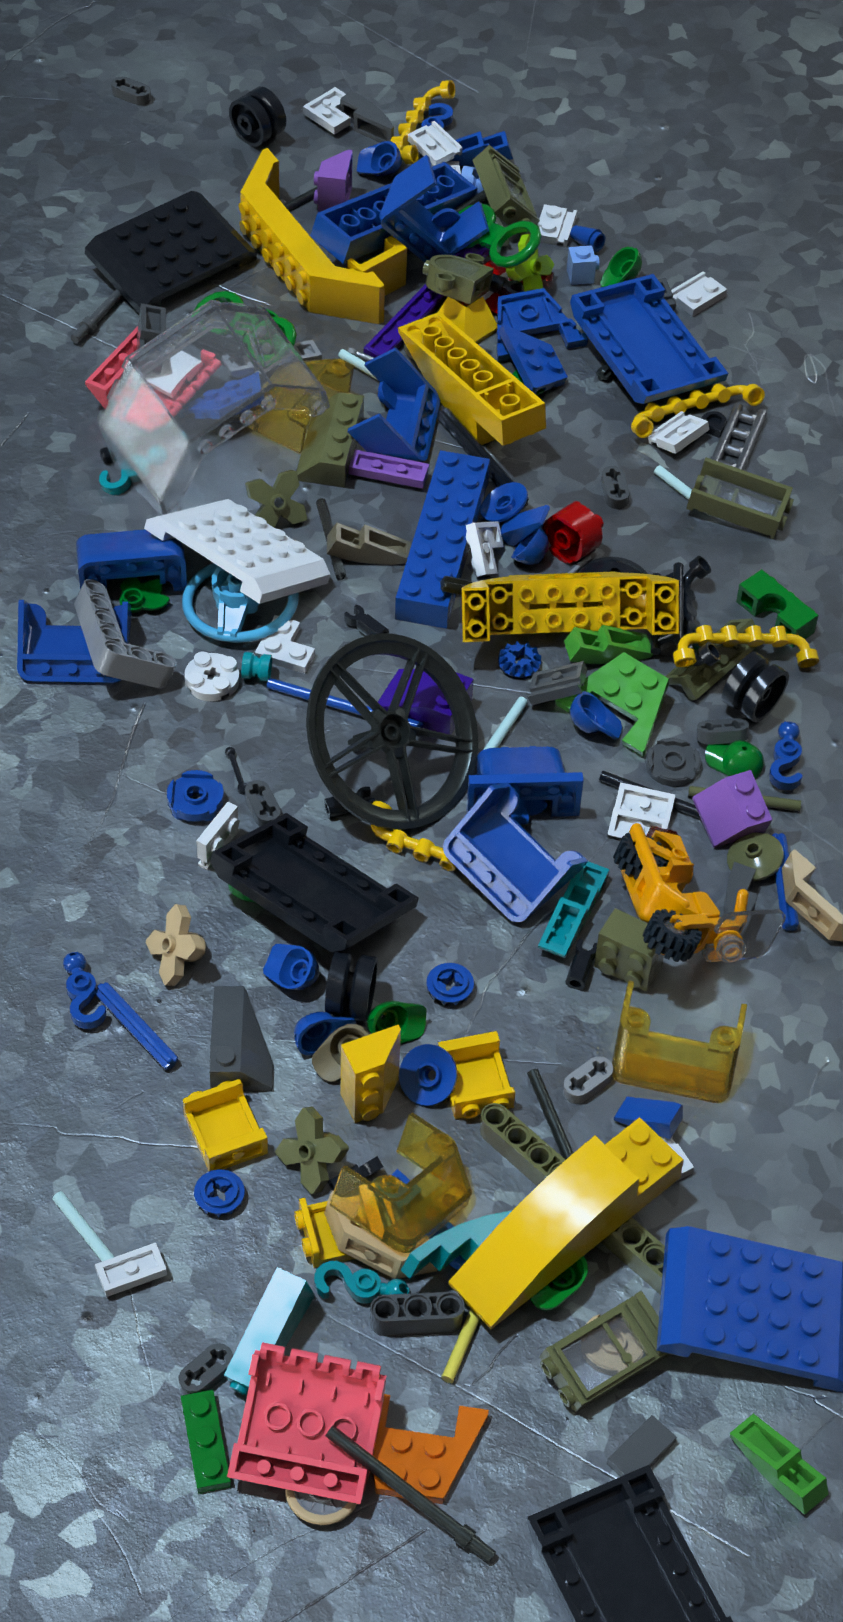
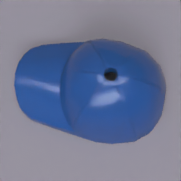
[357,141,402,177]
[511,521,549,565]
[570,691,622,740]
[263,944,319,990]
[294,1012,356,1055]

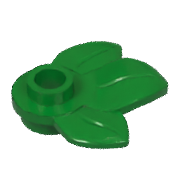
[119,577,170,613]

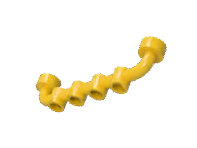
[391,80,456,164]
[631,383,765,438]
[673,625,819,668]
[371,801,456,871]

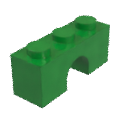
[736,569,819,648]

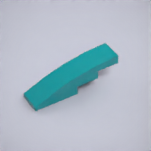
[538,861,609,958]
[401,1210,512,1279]

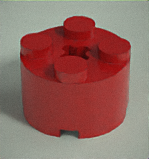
[543,501,604,563]

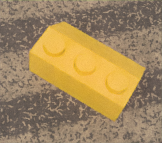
[340,1025,401,1123]

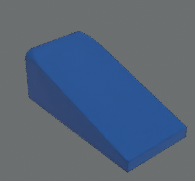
[500,505,550,547]
[614,1097,683,1140]

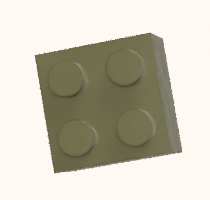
[594,908,664,991]

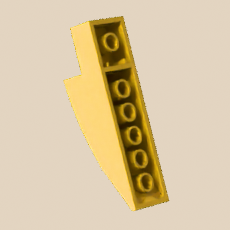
[398,312,546,446]
[448,1117,683,1330]

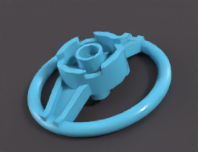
[182,563,299,643]

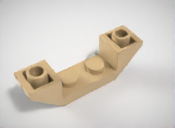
[782,849,843,942]
[324,1191,438,1279]

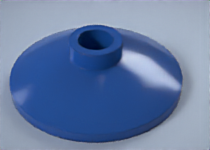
[480,482,528,522]
[399,1044,457,1106]

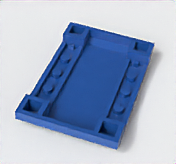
[570,274,729,404]
[656,1226,843,1393]

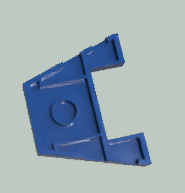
[497,288,588,362]

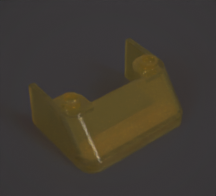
[612,980,747,1103]
[330,1112,472,1253]

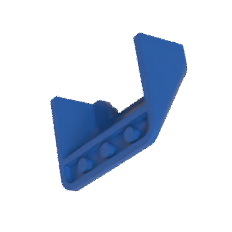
[17,600,131,683]
[443,783,588,922]

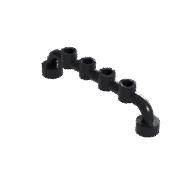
[684,556,721,666]

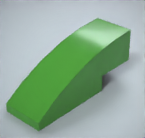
[564,625,653,664]
[730,1413,829,1515]

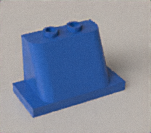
[466,746,584,817]

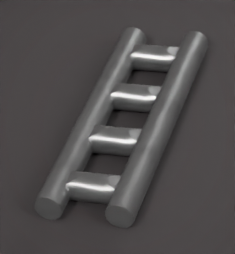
[711,403,767,470]

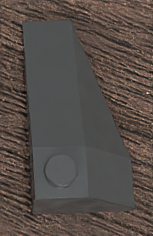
[209,986,272,1091]

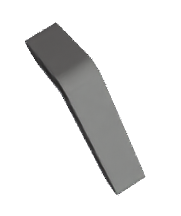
[74,579,177,689]

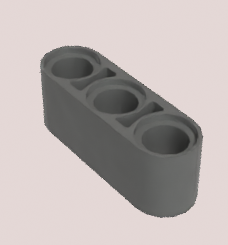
[370,1292,465,1336]

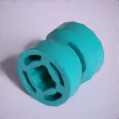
[241,652,272,681]

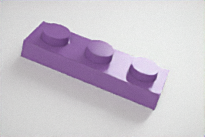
[349,449,429,489]

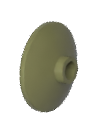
[727,832,784,881]

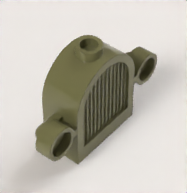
[422,253,494,304]

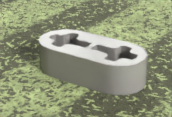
[563,1056,613,1104]

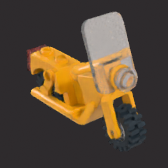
[613,823,786,963]

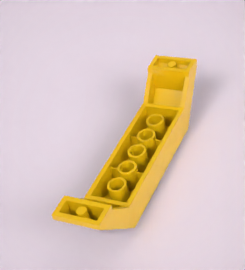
[239,148,385,324]

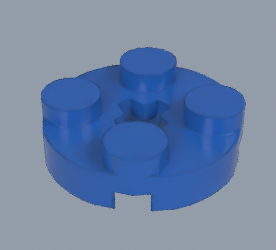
[167,770,224,822]

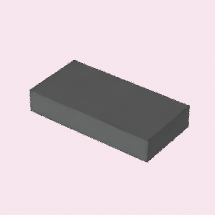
[607,1415,677,1476]

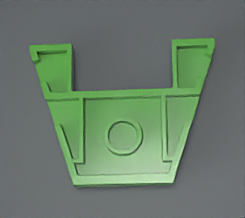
[555,652,669,757]

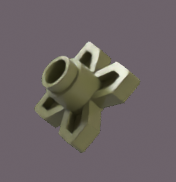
[245,470,307,528]
[275,1106,349,1194]

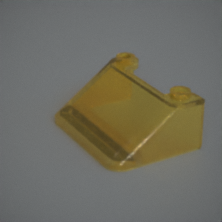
[240,359,354,453]

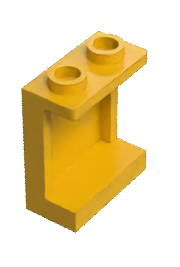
[347,235,407,296]
[438,1031,515,1119]
[183,1079,268,1171]
[294,1182,388,1268]

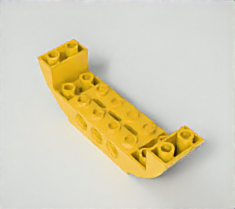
[462,572,679,642]

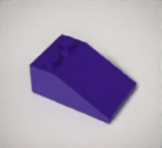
[378,669,474,735]

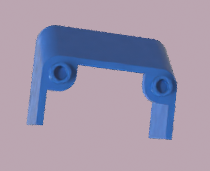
[379,155,489,263]
[347,348,440,462]

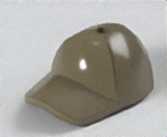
[312,1024,370,1081]

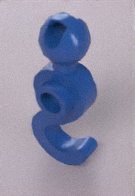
[421,103,453,129]
[769,721,802,790]
[63,952,107,1029]

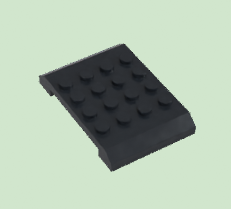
[85,191,257,313]
[210,813,419,952]
[526,1465,733,1622]

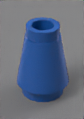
[570,225,606,252]

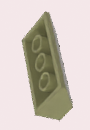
[296,392,364,488]

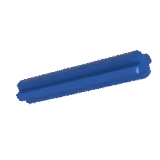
[772,833,799,931]
[95,982,178,1070]

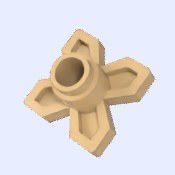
[146,904,206,986]

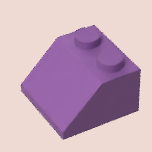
[314,150,353,212]
[692,770,772,848]

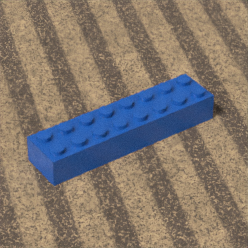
[310,162,478,264]
[395,450,490,629]

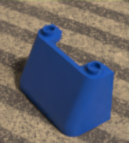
[76,529,187,592]

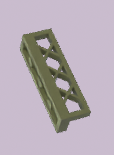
[665,618,756,700]

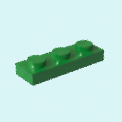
[181,1390,231,1494]

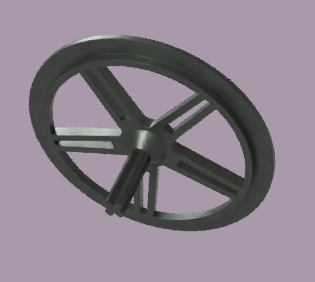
[306,633,478,830]

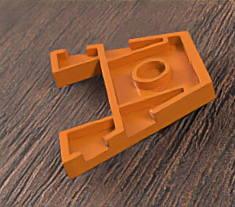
[372,1394,489,1504]

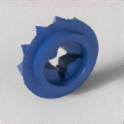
[498,641,541,677]
[426,963,474,1005]
[194,1169,245,1218]

